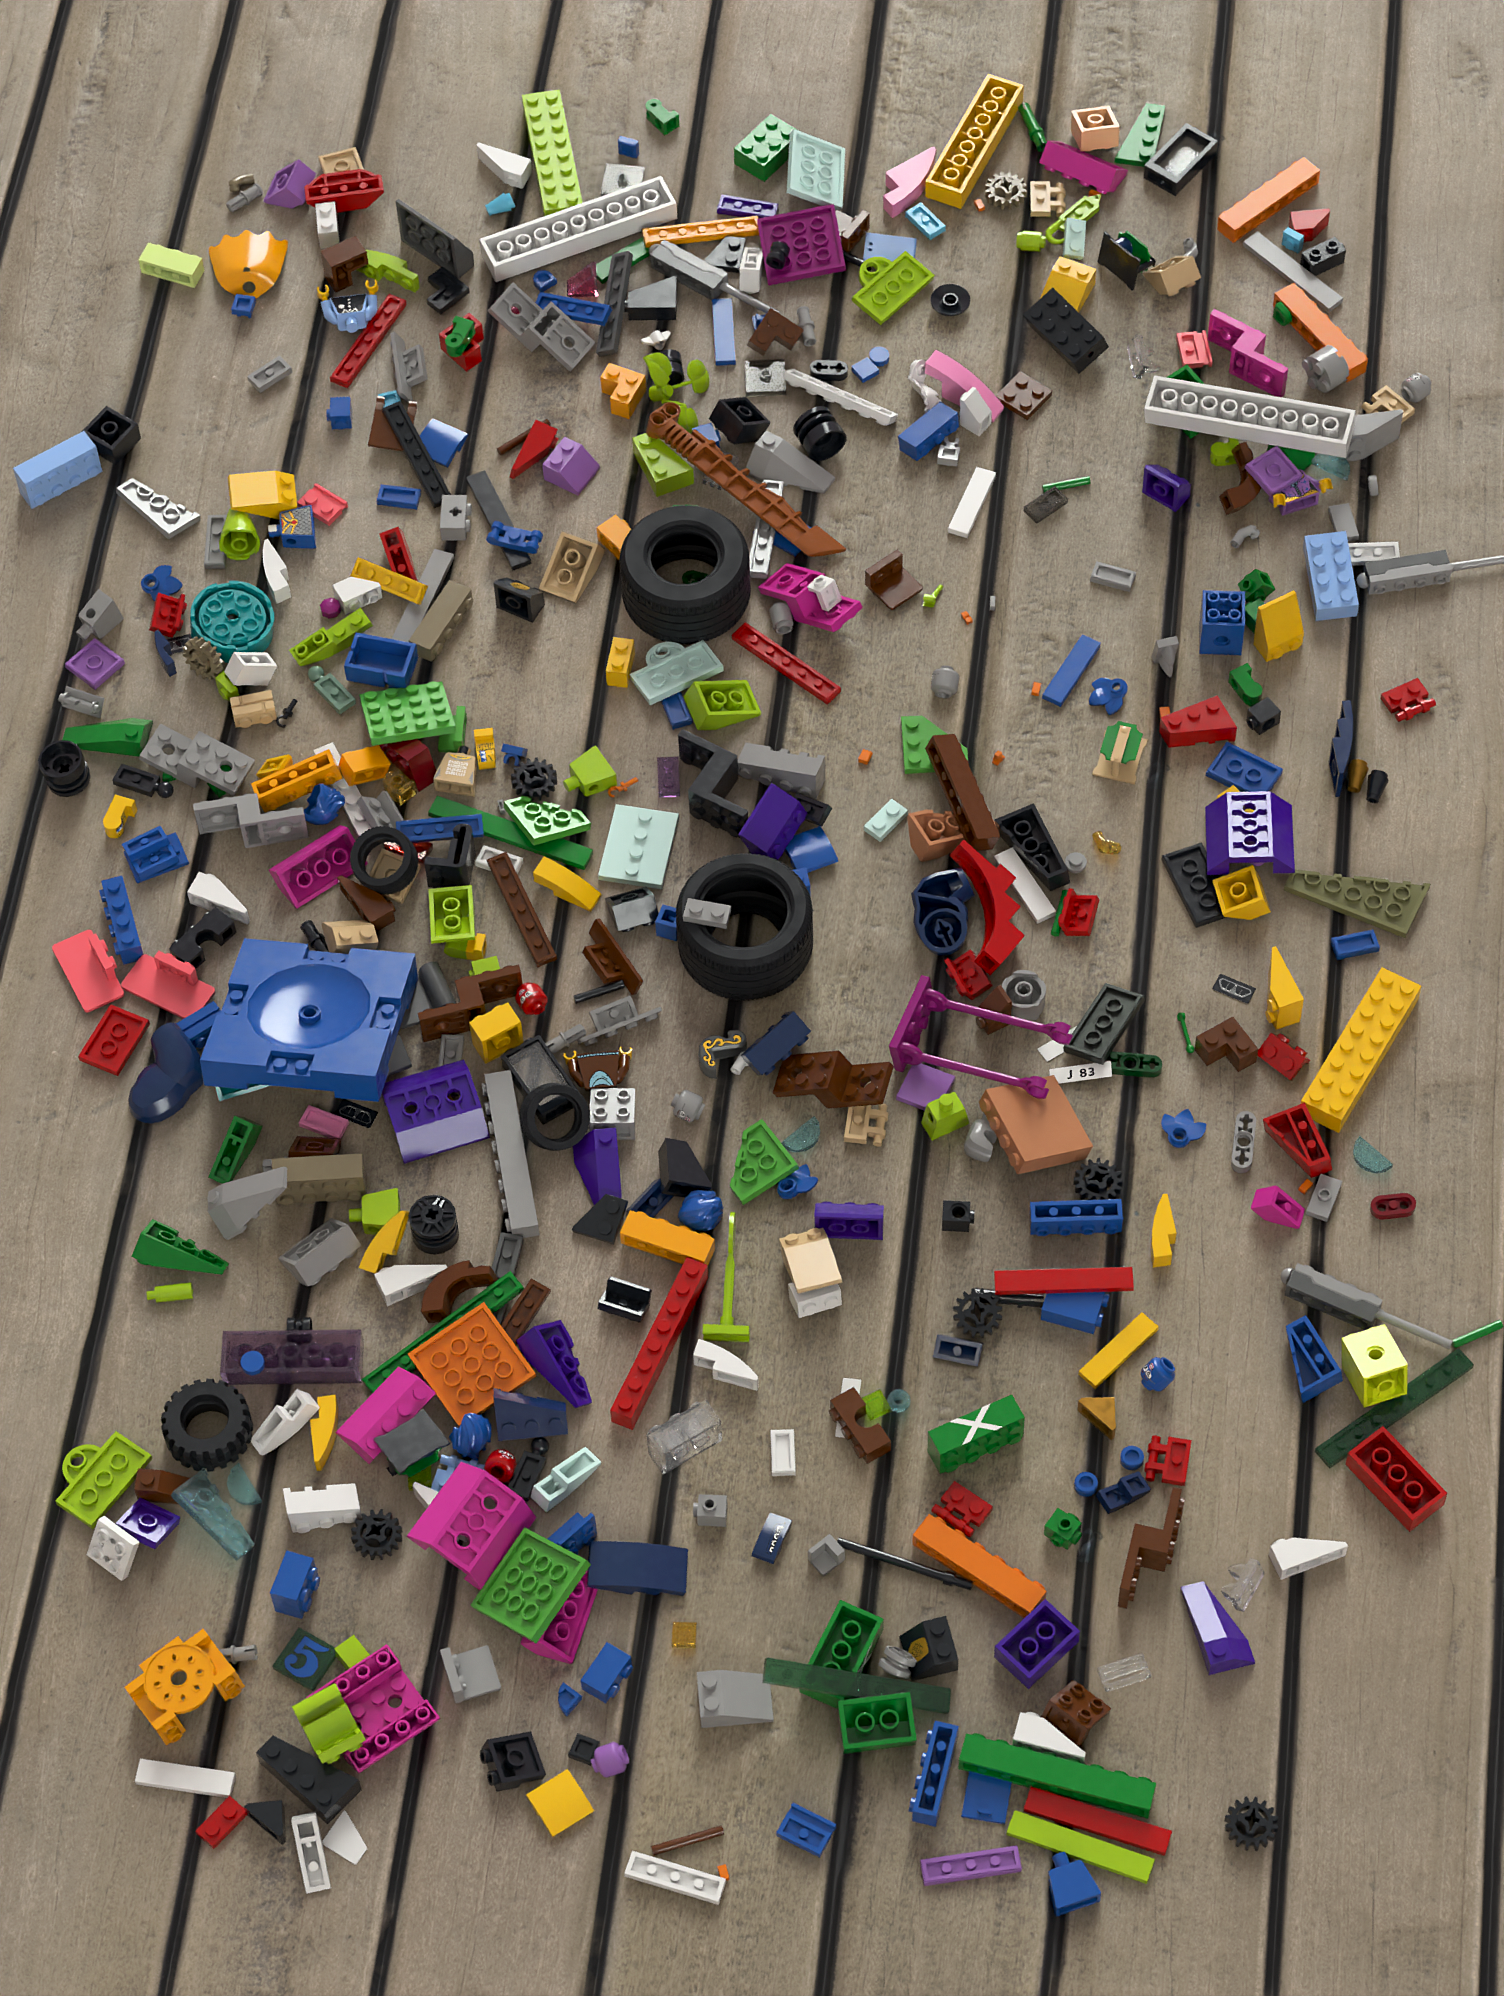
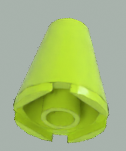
[219,508,260,561]

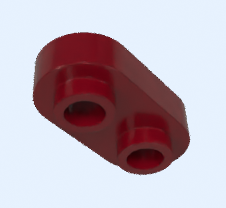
[1370,1193,1416,1220]

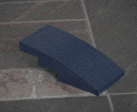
[1328,700,1353,797]
[587,1541,688,1596]

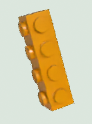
[251,749,343,813]
[620,1210,715,1265]

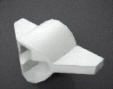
[641,330,671,350]

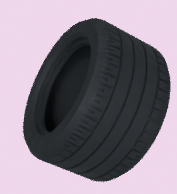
[619,505,751,644]
[676,853,813,1001]

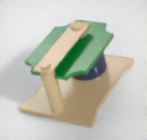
[1092,721,1148,784]

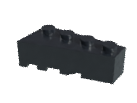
[256,1735,362,1825]

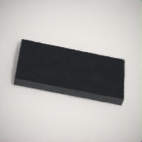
[1161,842,1227,928]

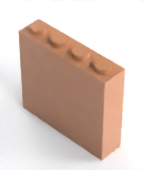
[979,1075,1093,1175]

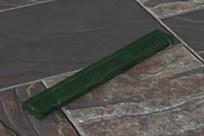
[1315,1348,1474,1469]
[762,1657,951,1714]

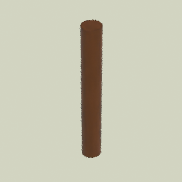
[497,419,551,455]
[651,1825,724,1856]

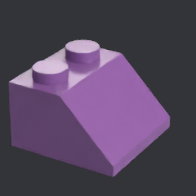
[263,159,316,209]
[542,437,600,496]

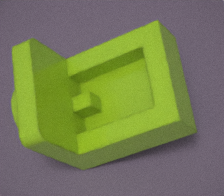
[215,670,239,701]

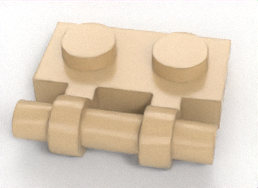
[1030,181,1066,218]
[1361,385,1415,423]
[844,1103,889,1147]

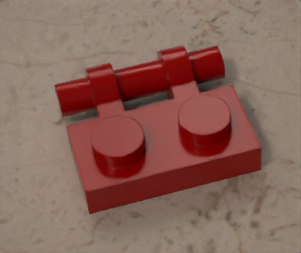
[1380,678,1436,722]
[1144,1435,1192,1486]
[931,1481,993,1537]

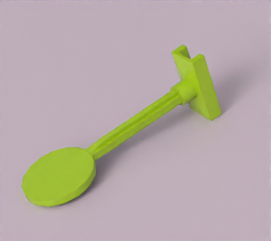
[702,1212,750,1342]

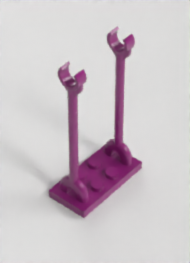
[889,975,1073,1099]

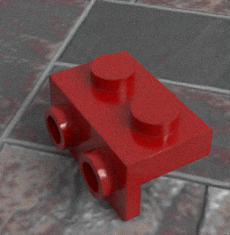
[149,592,187,638]
[1058,888,1100,936]
[944,949,993,1000]
[1257,1033,1311,1081]

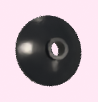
[930,284,970,316]

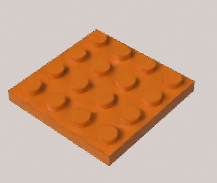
[408,1302,536,1427]

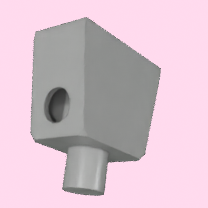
[76,589,124,641]

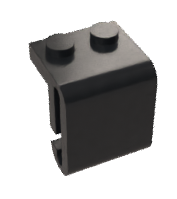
[424,823,476,888]

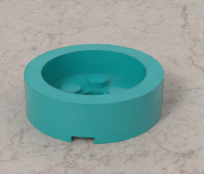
[190,580,274,663]

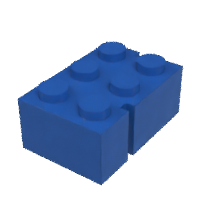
[344,633,418,688]

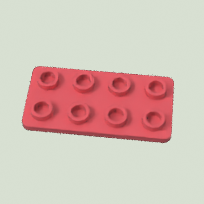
[52,930,124,1013]
[121,950,215,1019]

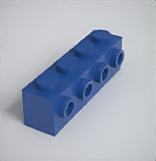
[99,875,143,965]
[1029,1199,1123,1236]
[909,1721,959,1827]

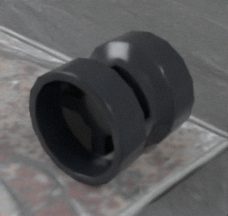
[765,241,790,269]
[287,1317,312,1340]

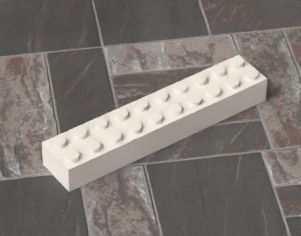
[479,176,677,282]
[1144,375,1355,458]

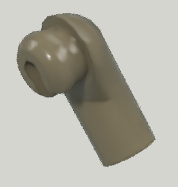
[228,174,255,192]

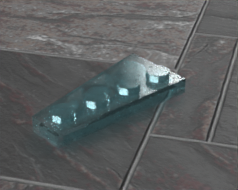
[171,1468,255,1561]

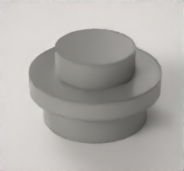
[1065,852,1087,873]

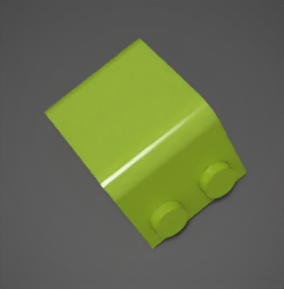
[292,1683,366,1764]

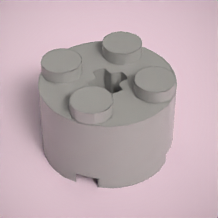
[1302,345,1349,393]
[1002,970,1046,1021]

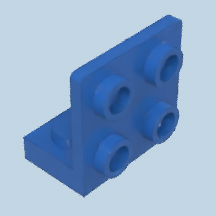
[547,1512,597,1555]

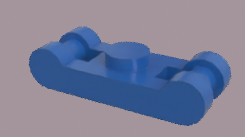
[486,521,543,554]

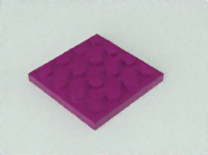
[757,204,846,286]

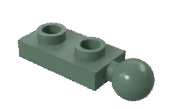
[308,666,356,715]

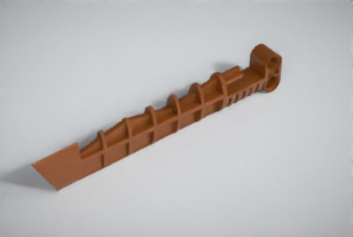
[646,402,846,557]

